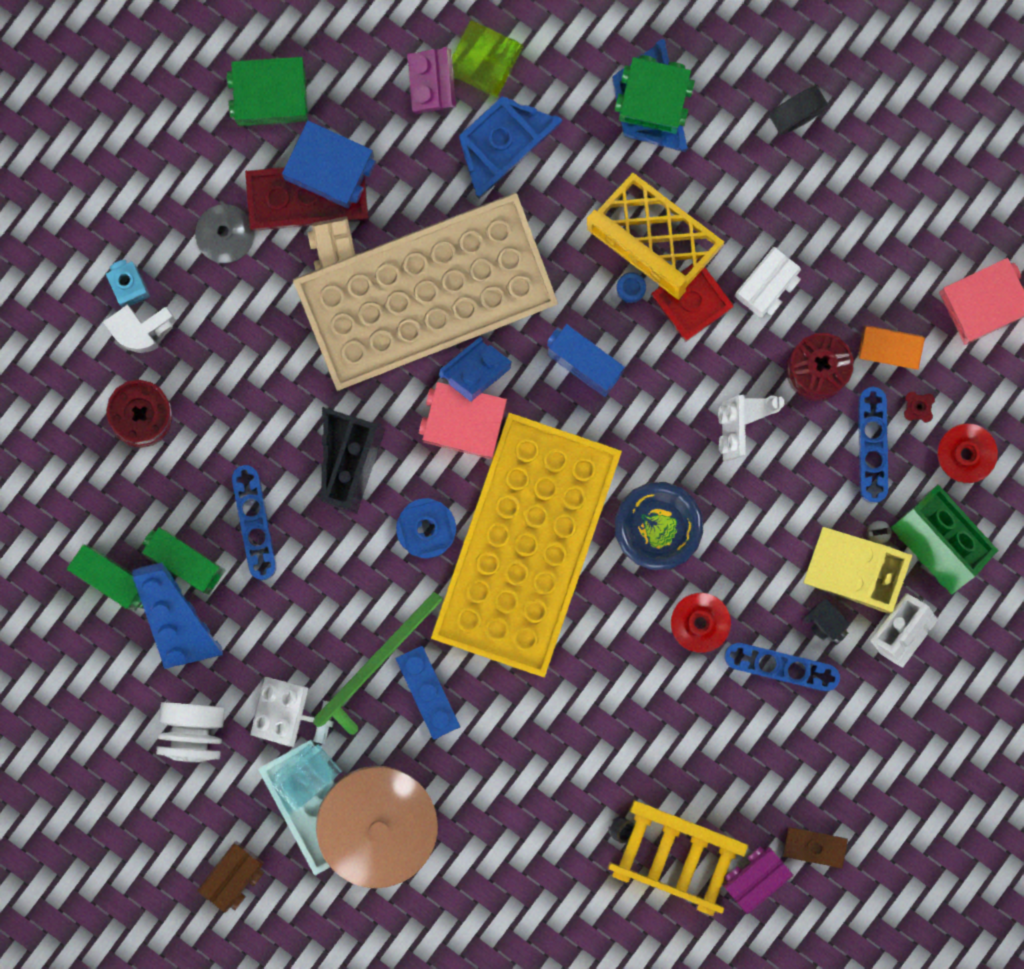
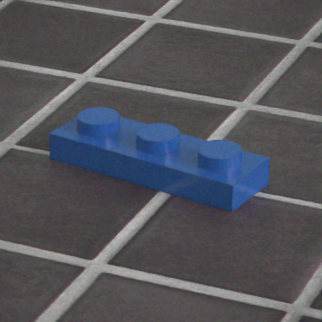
[395,646,461,740]

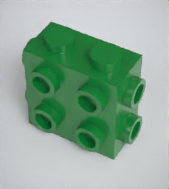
[615,55,695,134]

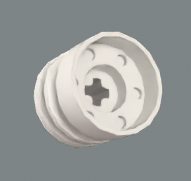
[156,702,225,762]

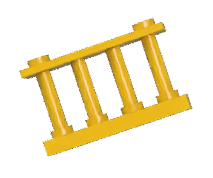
[608,800,748,916]

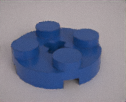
[396,498,456,559]

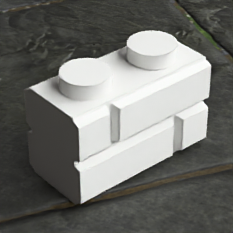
[734,247,801,318]
[871,593,938,667]

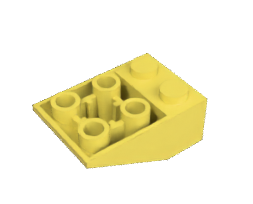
[803,527,912,613]

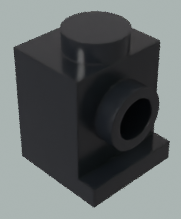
[801,598,850,645]

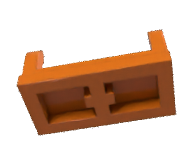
[858,325,925,370]

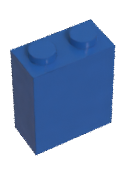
[282,120,376,209]
[547,324,625,397]

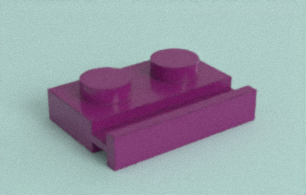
[407,47,456,114]

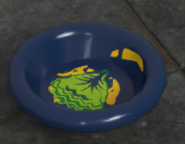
[615,482,704,570]

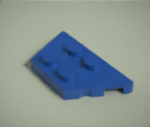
[612,39,688,152]
[459,96,562,199]

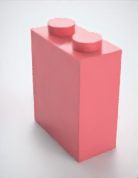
[939,258,1024,345]
[419,382,507,460]

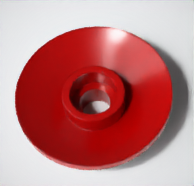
[938,424,998,483]
[671,593,731,653]

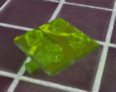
[452,20,524,98]

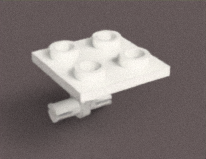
[718,395,785,461]
[250,677,334,747]

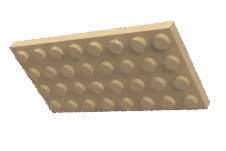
[293,192,558,391]

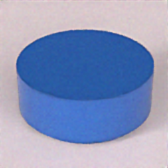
[616,272,646,303]

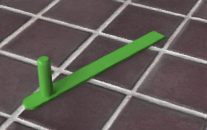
[313,592,443,735]

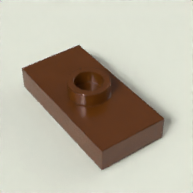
[782,827,848,869]

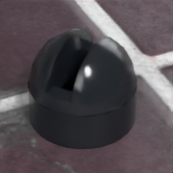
[608,817,634,844]

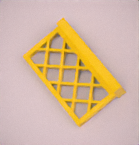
[587,172,724,300]

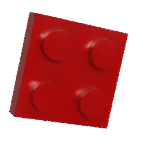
[651,259,734,342]

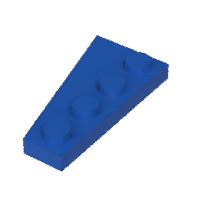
[132,563,223,669]

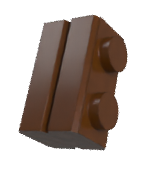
[197,841,265,913]

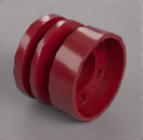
[786,333,854,401]
[106,380,173,448]

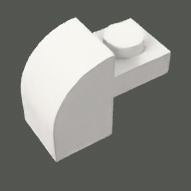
[103,305,176,353]

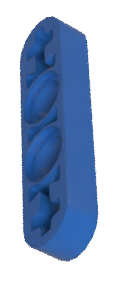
[858,387,888,504]
[232,465,277,580]
[724,643,840,691]

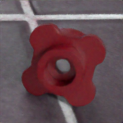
[903,391,935,423]

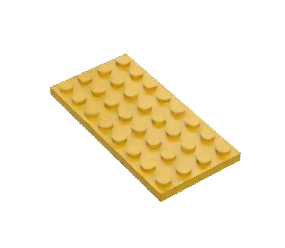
[431,413,622,678]

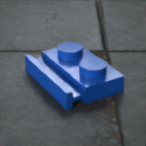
[439,337,512,402]

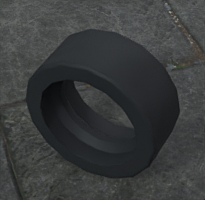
[769,86,829,135]

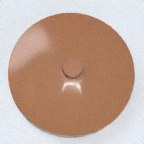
[316,766,438,888]

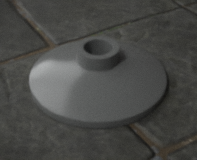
[195,204,254,263]

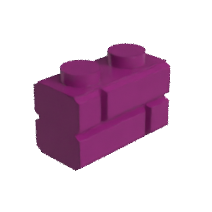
[722,846,794,915]

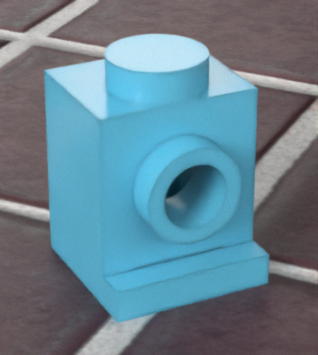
[106,260,150,308]

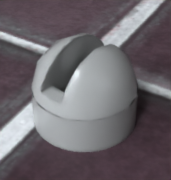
[867,521,892,544]

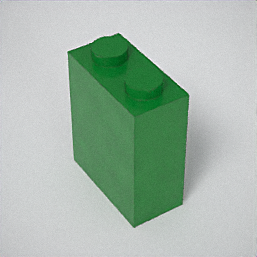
[227,57,308,126]
[142,527,226,595]
[66,544,143,611]

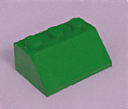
[891,484,999,595]

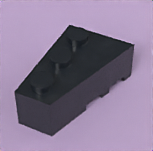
[321,407,385,514]

